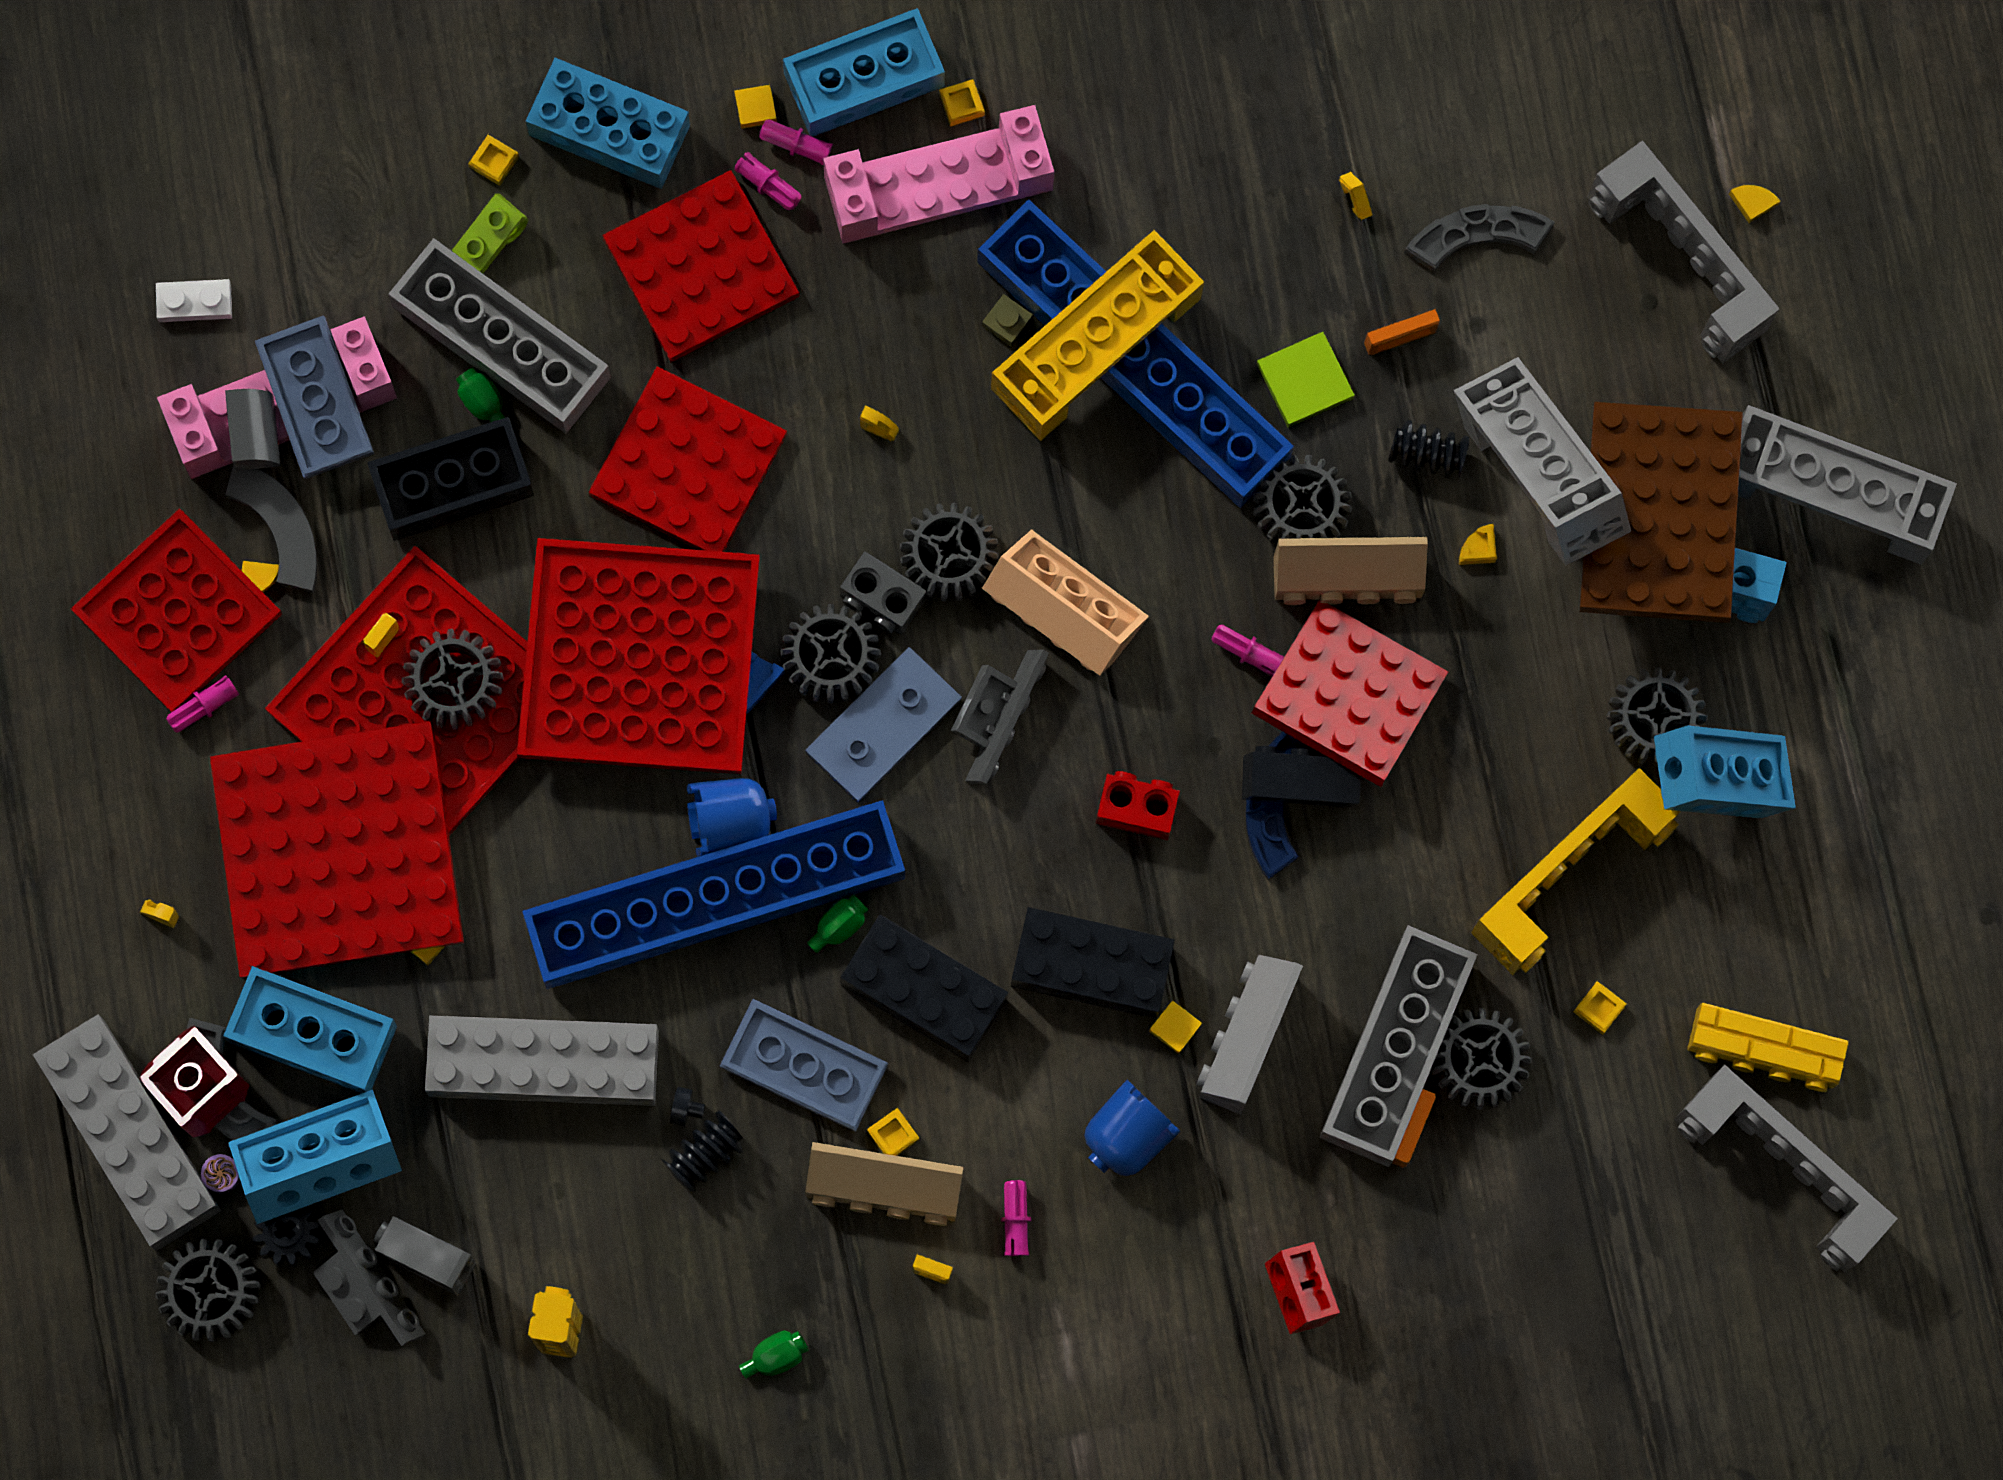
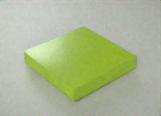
[1257,332,1355,428]

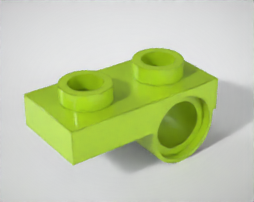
[452,193,528,274]

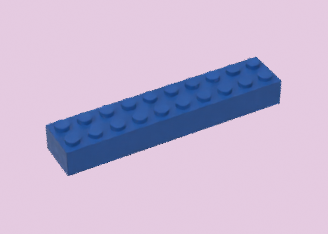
[977,200,1294,508]
[522,800,905,989]

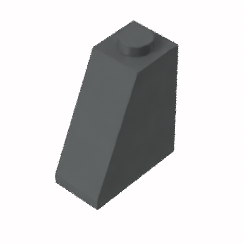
[373,1216,476,1296]

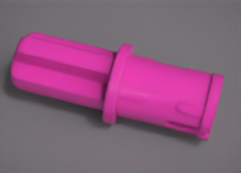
[760,119,833,165]
[734,152,802,210]
[1211,625,1284,677]
[166,675,239,733]
[1001,1180,1031,1256]

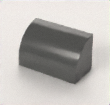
[225,389,281,471]

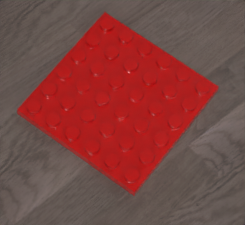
[517,538,760,774]
[265,546,527,836]
[210,721,464,979]

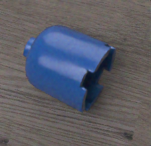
[687,778,777,857]
[1085,1080,1181,1176]

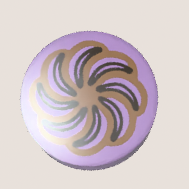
[201,1154,240,1194]

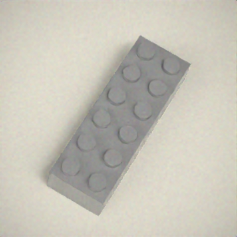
[388,238,611,434]
[1319,925,1478,1167]
[33,1014,222,1251]
[425,1015,659,1106]

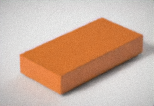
[1364,309,1440,355]
[1392,1089,1436,1168]

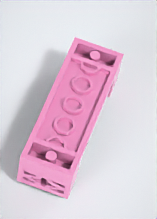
[823,105,1054,244]
[157,316,397,479]

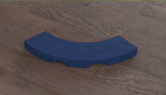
[1245,732,1308,880]

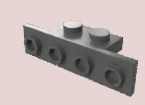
[951,649,1049,784]
[313,1209,426,1346]

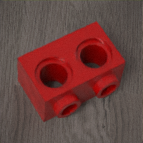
[1096,771,1180,840]
[1265,1242,1340,1335]

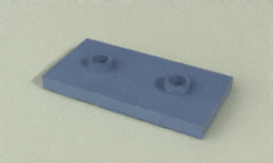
[255,315,374,479]
[805,647,962,803]
[720,999,889,1132]

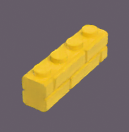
[1687,1003,1848,1092]
[528,1286,583,1358]

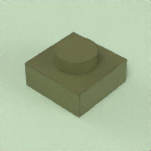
[982,294,1033,347]

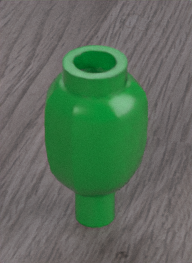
[456,367,505,422]
[807,894,868,953]
[739,1330,809,1379]

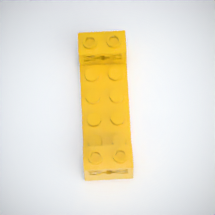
[991,230,1204,441]
[1471,768,1681,976]

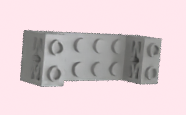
[1587,140,1780,364]
[1454,357,1631,566]
[1738,405,1957,565]
[1674,1065,1898,1272]

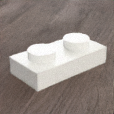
[156,279,232,322]

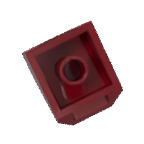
[138,1025,250,1138]

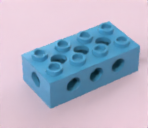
[783,8,945,137]
[526,58,690,189]
[1731,548,1787,623]
[1654,725,1796,818]
[223,966,397,1093]
[228,1090,402,1224]

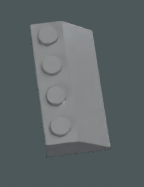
[1196,955,1303,1115]

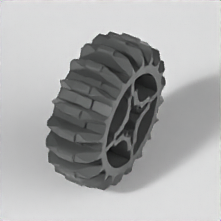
[1253,455,1352,541]
[900,502,999,602]
[781,603,881,704]
[402,629,504,730]
[1606,667,1708,767]
[1431,1008,1532,1110]
[156,1238,260,1342]

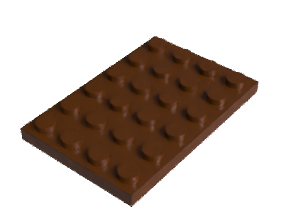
[1579,402,1743,623]

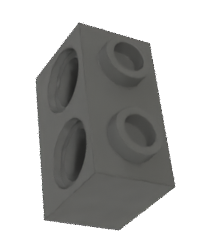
[840,551,926,635]

